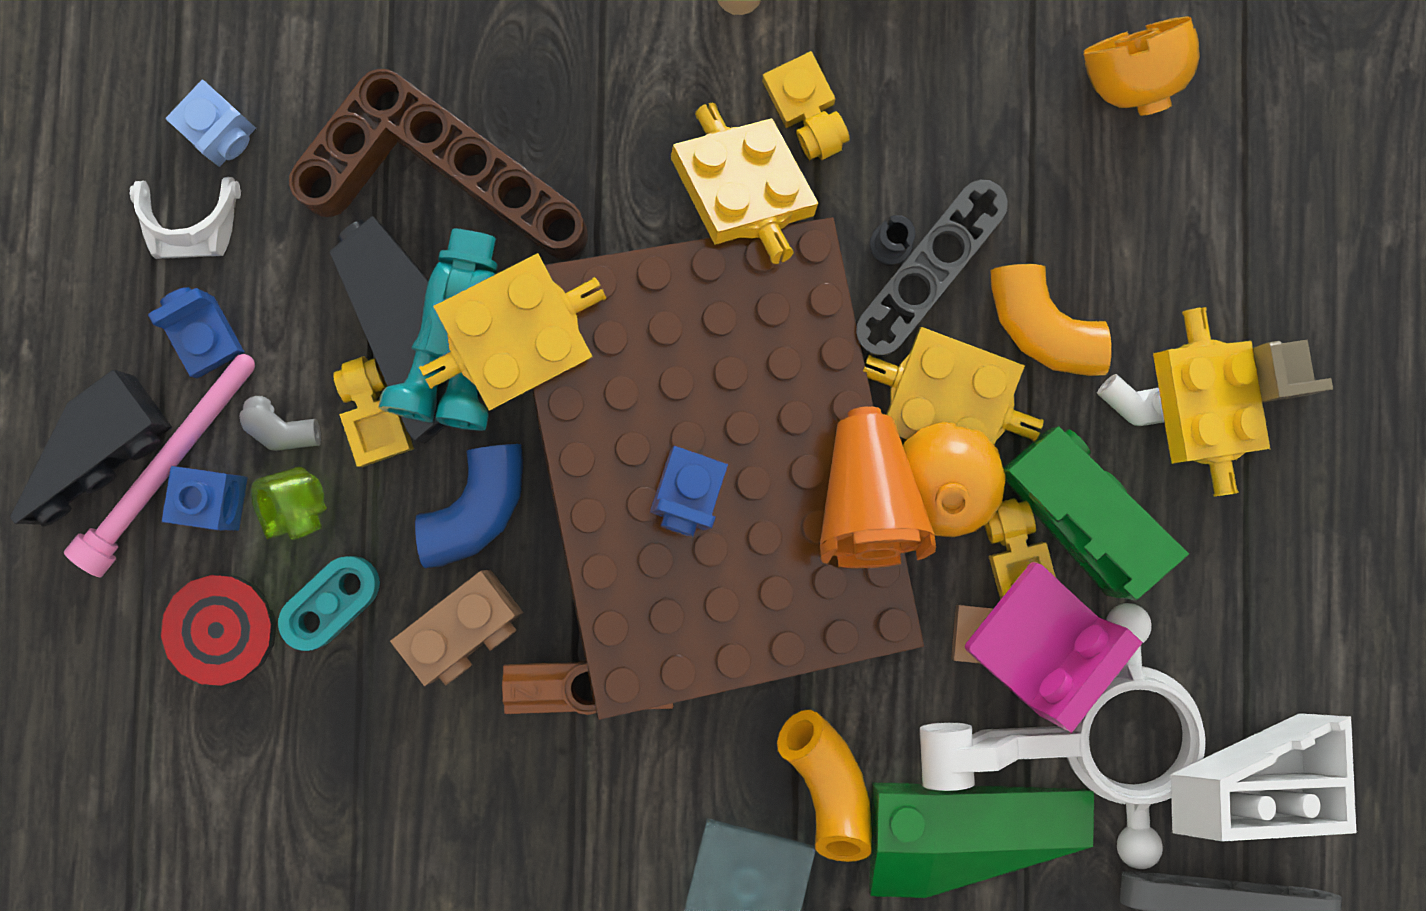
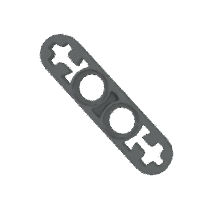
[856,180,1008,358]
[1119,871,1342,911]

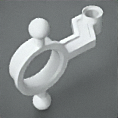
[920,603,1205,869]

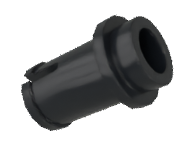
[870,215,915,265]

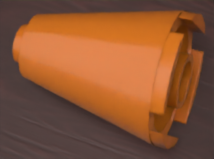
[819,407,936,568]

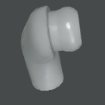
[239,396,321,451]

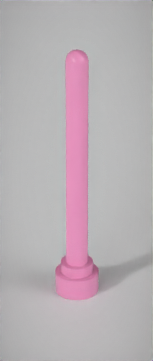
[64,354,255,578]

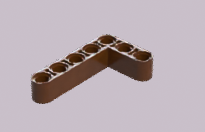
[289,69,588,259]

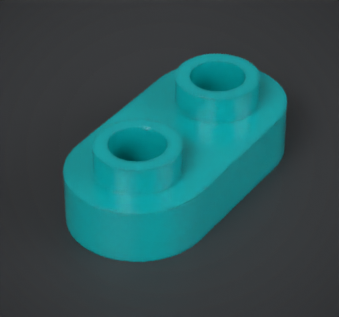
[278,556,380,651]

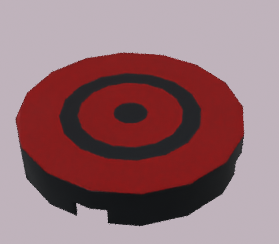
[161,575,277,686]

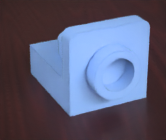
[165,79,256,167]

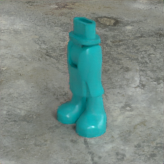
[378,229,498,430]

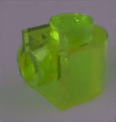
[251,467,327,540]

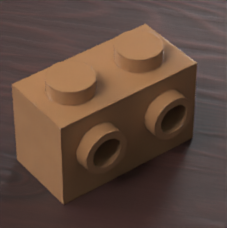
[390,570,524,686]

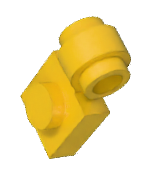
[762,51,850,160]
[333,356,414,467]
[984,498,1056,600]

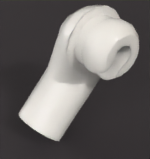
[1097,374,1164,426]

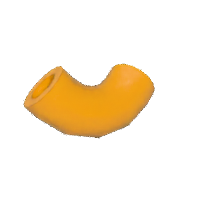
[990,264,1111,376]
[777,710,872,862]

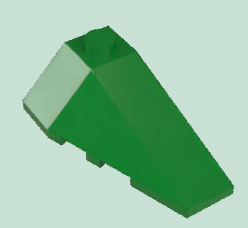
[869,782,1094,898]

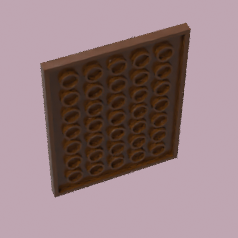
[532,217,924,720]

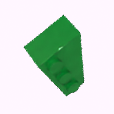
[1003,426,1189,600]

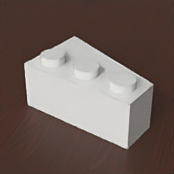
[1171,713,1356,841]

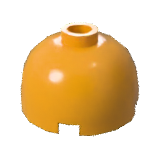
[1083,16,1200,116]
[903,422,1006,537]

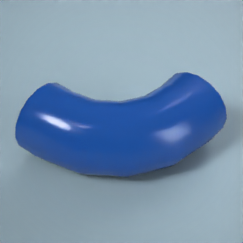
[415,444,523,568]

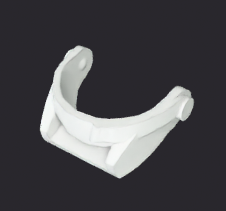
[130,177,241,259]

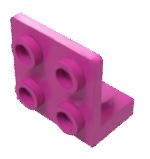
[965,562,1143,733]

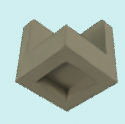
[1253,339,1333,402]

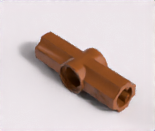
[502,660,673,715]

